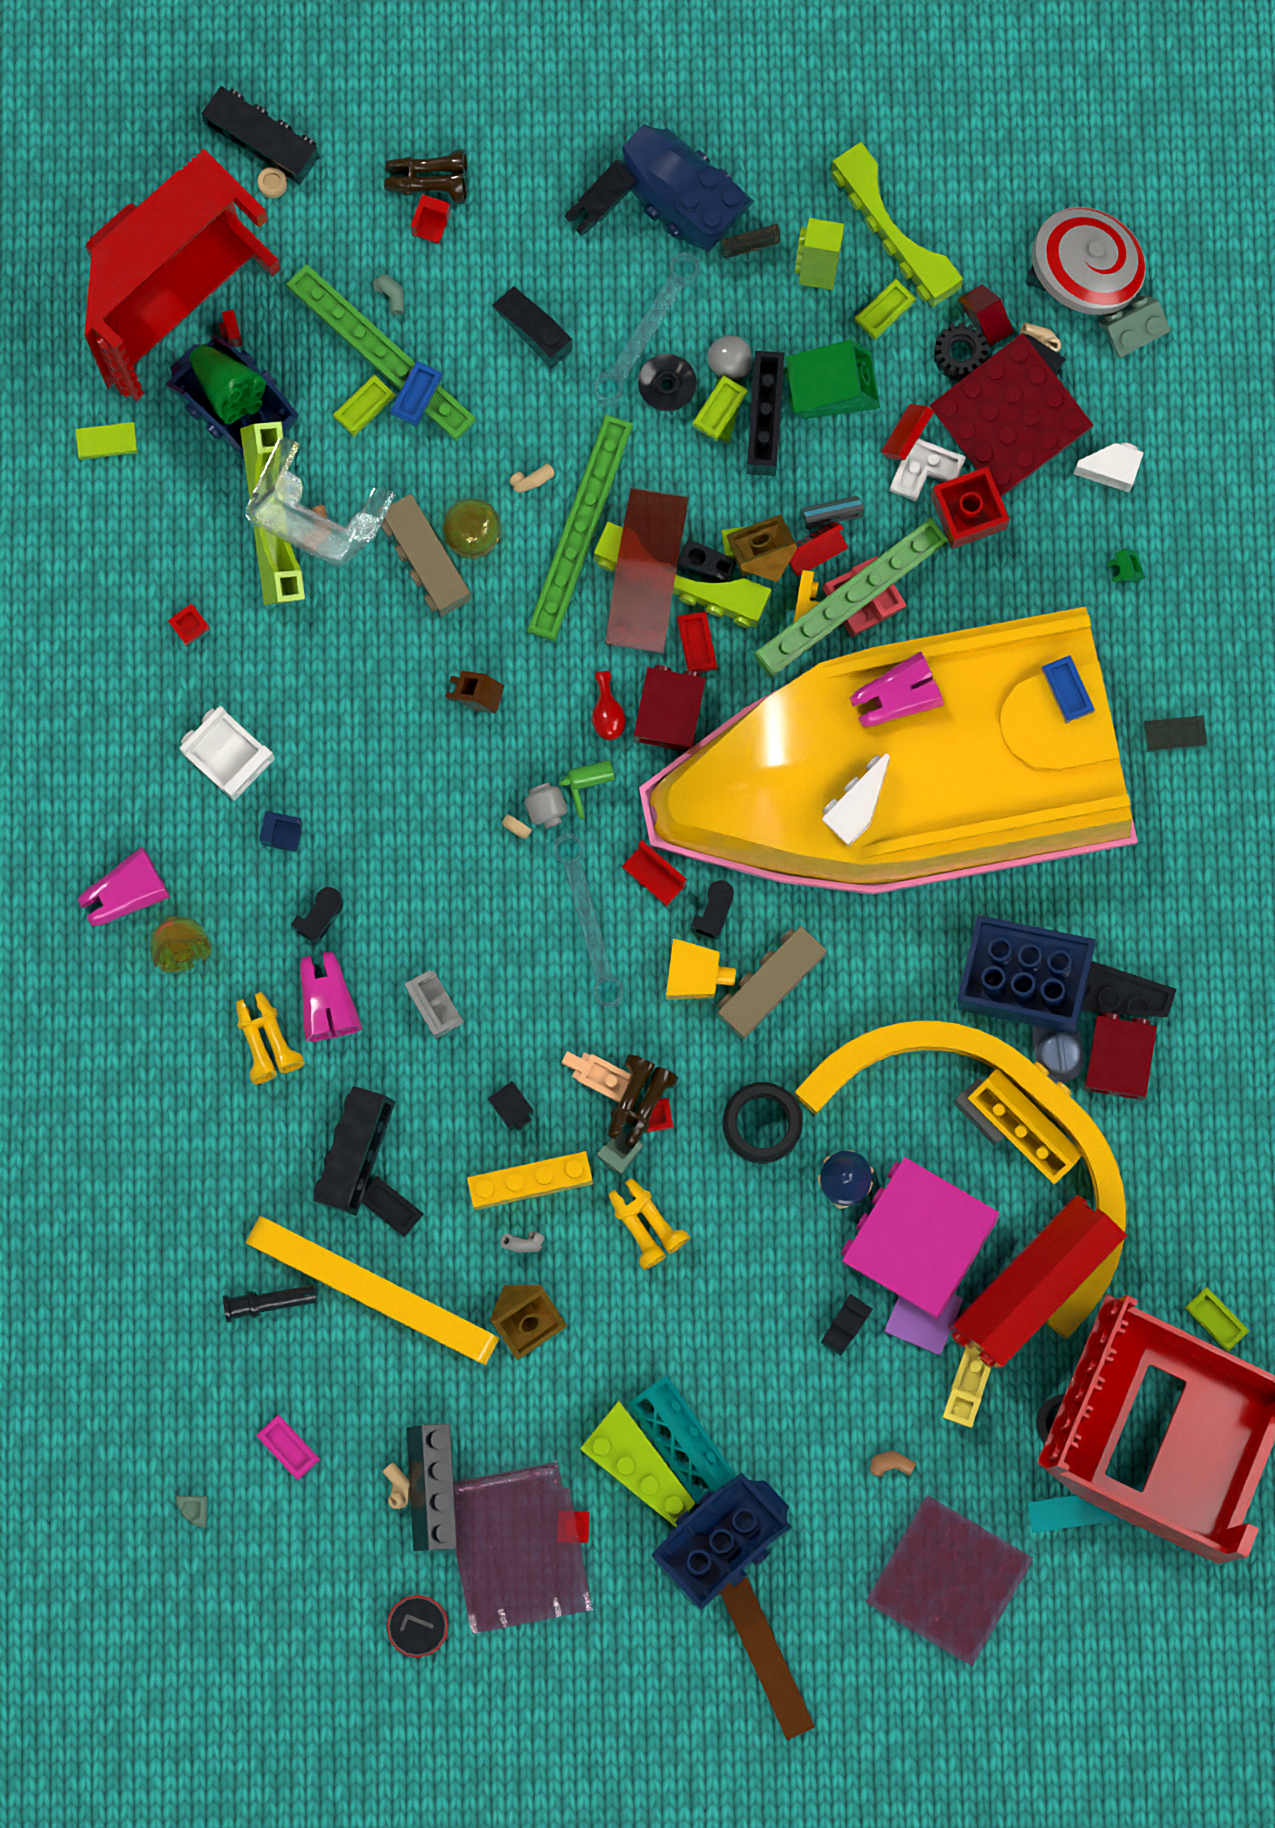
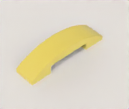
[942,1346,991,1428]

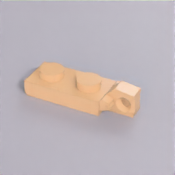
[562,1051,631,1103]

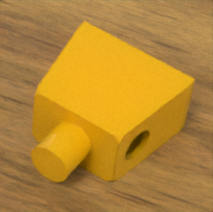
[666,939,736,1000]

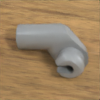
[500,1231,545,1253]

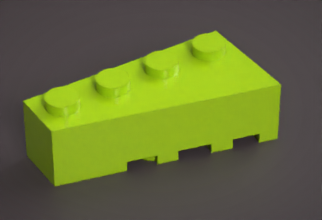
[795,218,844,290]
[580,1401,695,1528]

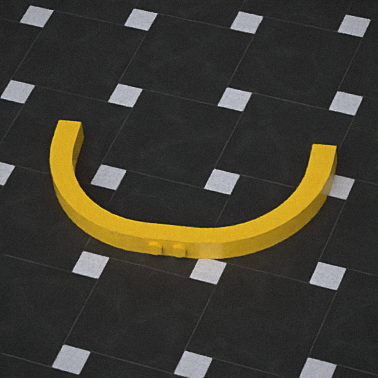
[793,1021,1126,1340]

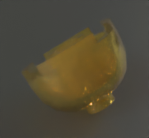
[443,498,502,559]
[150,916,211,972]

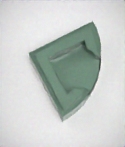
[176,1496,208,1528]

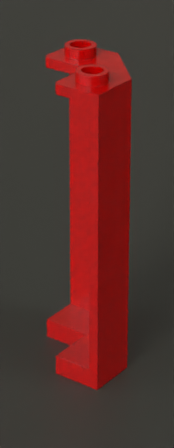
[948,1195,1128,1369]

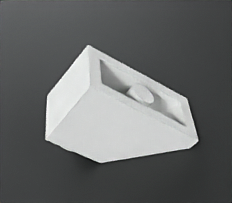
[1074,443,1144,492]

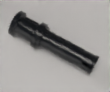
[223,1284,317,1323]

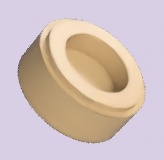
[257,167,287,198]
[501,814,532,839]

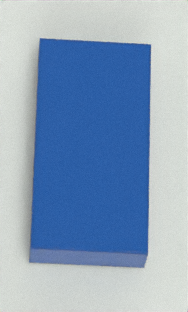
[390,361,443,427]
[1041,655,1095,724]

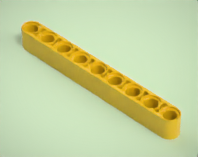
[245,1216,500,1366]

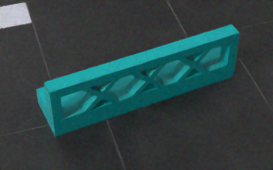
[628,1376,736,1504]

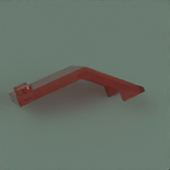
[605,488,689,653]

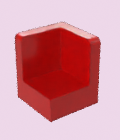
[410,194,451,244]

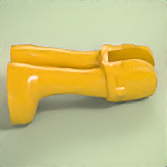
[236,992,305,1085]
[608,1178,691,1271]

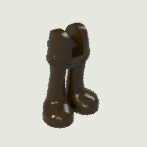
[384,149,467,204]
[607,1054,679,1148]

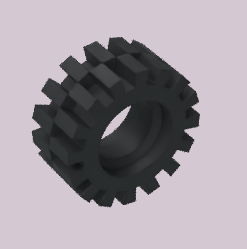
[934,323,988,380]

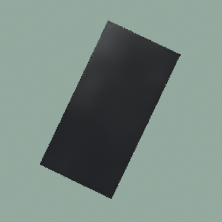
[361,1176,424,1238]

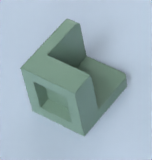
[597,1130,643,1176]

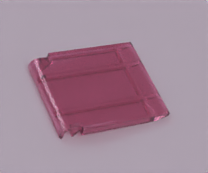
[453,1461,593,1634]

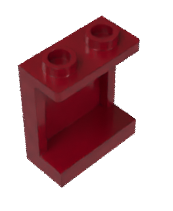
[633,665,706,752]
[1083,1013,1157,1101]

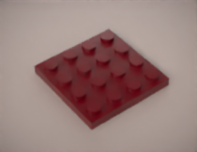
[929,333,1094,498]

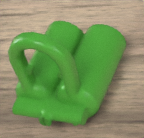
[559,760,615,819]

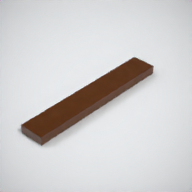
[720,1577,815,1740]

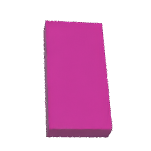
[256,1414,321,1480]

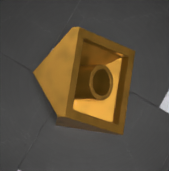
[726,514,797,582]
[490,1285,567,1360]

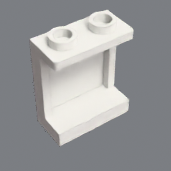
[180,706,275,801]

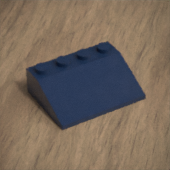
[957,915,1096,1035]

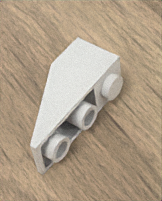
[822,753,891,847]

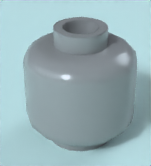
[524,782,568,829]

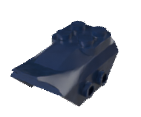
[622,124,755,252]
[166,335,299,459]
[651,1473,792,1610]

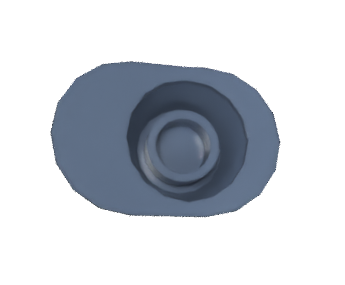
[1033,1026,1084,1083]

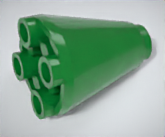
[190,344,266,425]

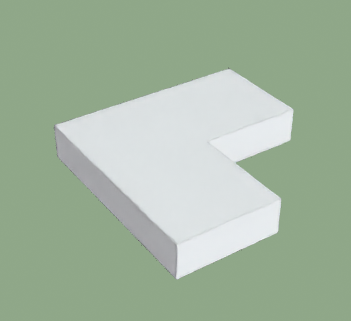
[889,438,966,502]

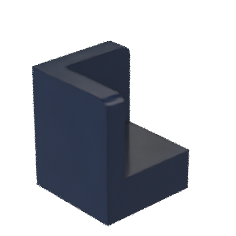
[259,811,303,852]

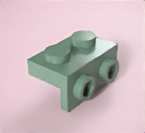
[1098,295,1171,358]

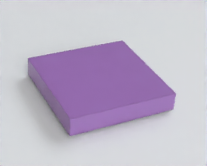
[884,1295,963,1356]

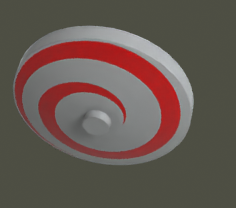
[1032,207,1146,315]

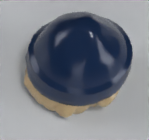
[817,1150,874,1209]

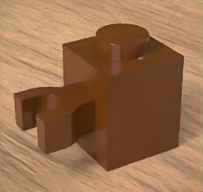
[445,671,505,714]

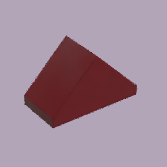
[957,284,1014,348]

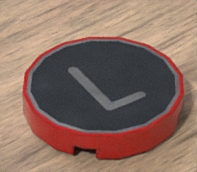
[387,1595,449,1658]

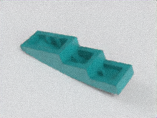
[1027,1484,1144,1533]

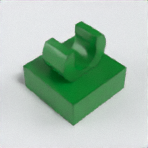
[1107,549,1145,583]

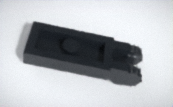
[565,159,639,236]

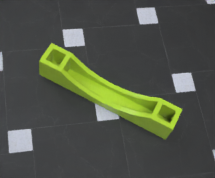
[831,142,963,307]
[240,422,305,605]
[594,522,772,628]

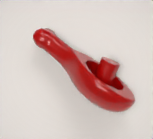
[592,671,626,741]

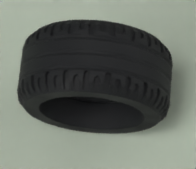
[722,1082,803,1164]

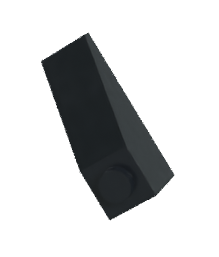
[492,286,573,369]

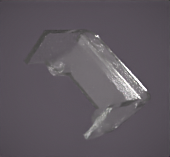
[246,438,395,566]

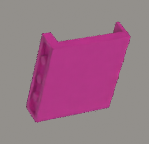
[841,1157,1000,1321]

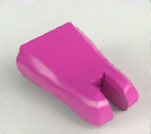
[850,651,945,727]
[77,847,170,926]
[300,951,363,1042]

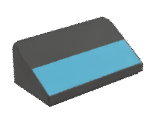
[801,496,864,529]

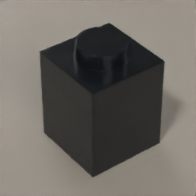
[488,1081,534,1131]

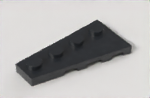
[1082,961,1177,1017]

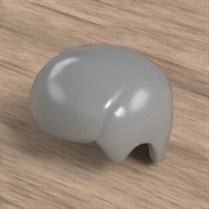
[707,335,753,382]

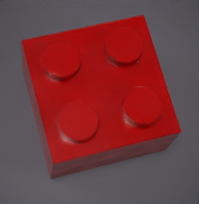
[930,466,1010,549]

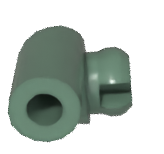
[373,274,404,315]

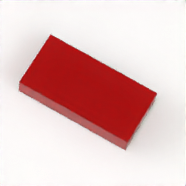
[881,404,934,460]
[677,611,717,673]

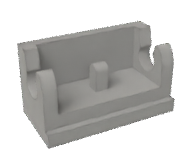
[404,970,464,1040]

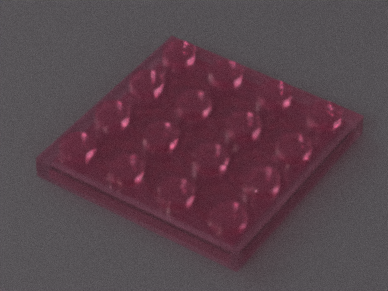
[865,1495,1034,1666]

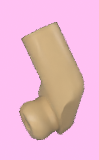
[1020,322,1061,353]
[509,464,555,493]
[383,1462,410,1509]

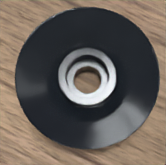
[638,354,697,411]

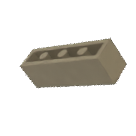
[379,494,471,617]
[717,926,827,1041]

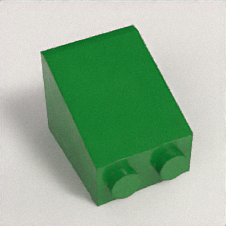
[784,339,880,419]

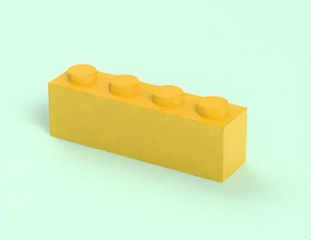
[968,1068,1083,1184]
[467,1151,593,1211]

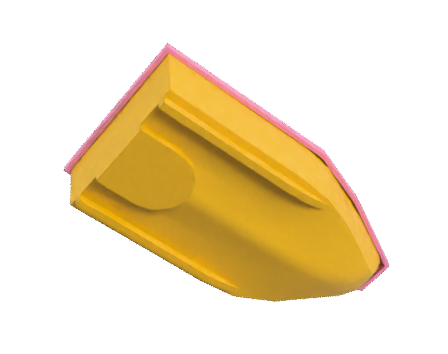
[639,607,1138,895]

